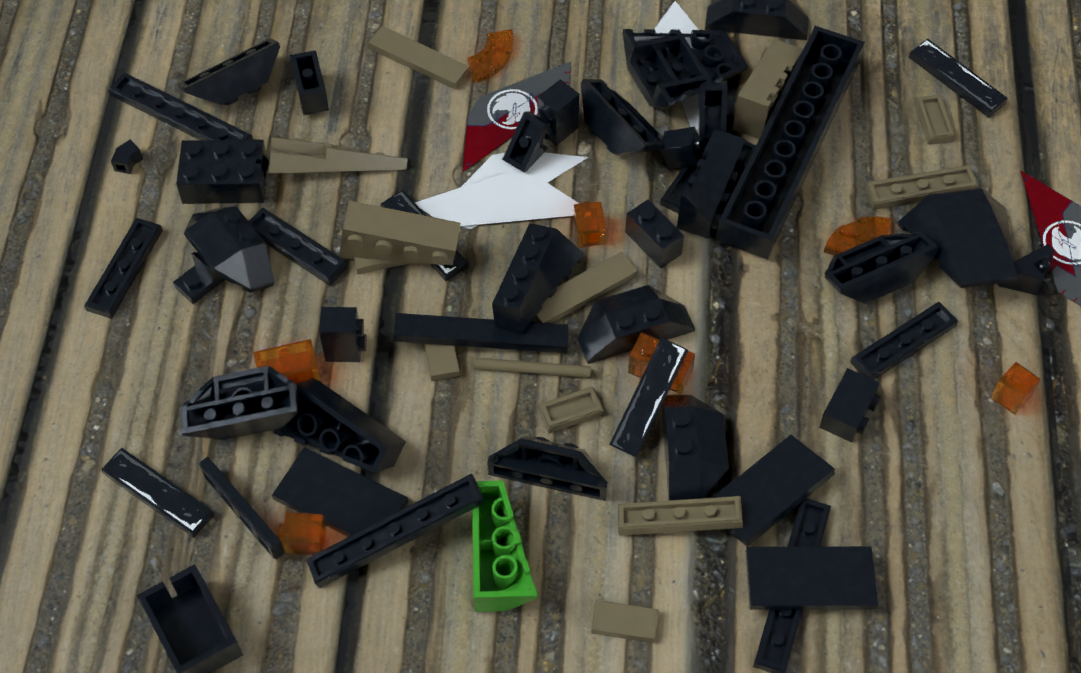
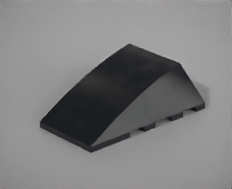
[622,29,748,107]
[898,188,1018,288]

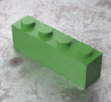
[472,480,538,612]

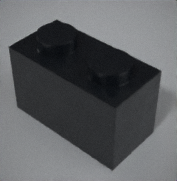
[290,50,329,116]
[537,79,580,146]
[625,199,684,268]
[319,307,367,362]
[819,368,881,443]

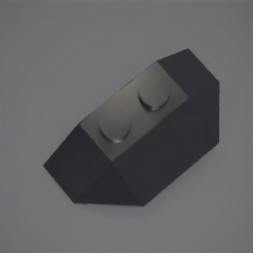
[705,0,809,41]
[177,38,280,105]
[581,79,664,155]
[184,206,274,293]
[824,231,938,304]
[577,285,695,364]
[181,365,299,440]
[662,395,729,501]
[487,437,608,501]

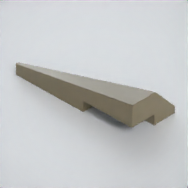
[268,134,408,173]

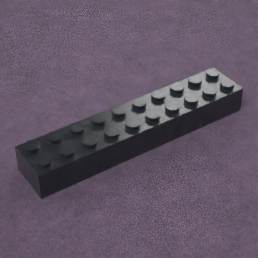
[716,26,865,259]

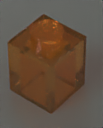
[573,201,606,247]
[991,362,1040,415]
[278,512,327,555]

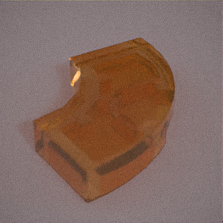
[468,29,513,83]
[824,216,892,256]

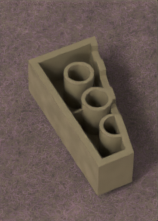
[731,38,803,139]
[339,201,461,265]

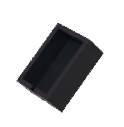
[176,139,268,204]
[137,564,243,673]

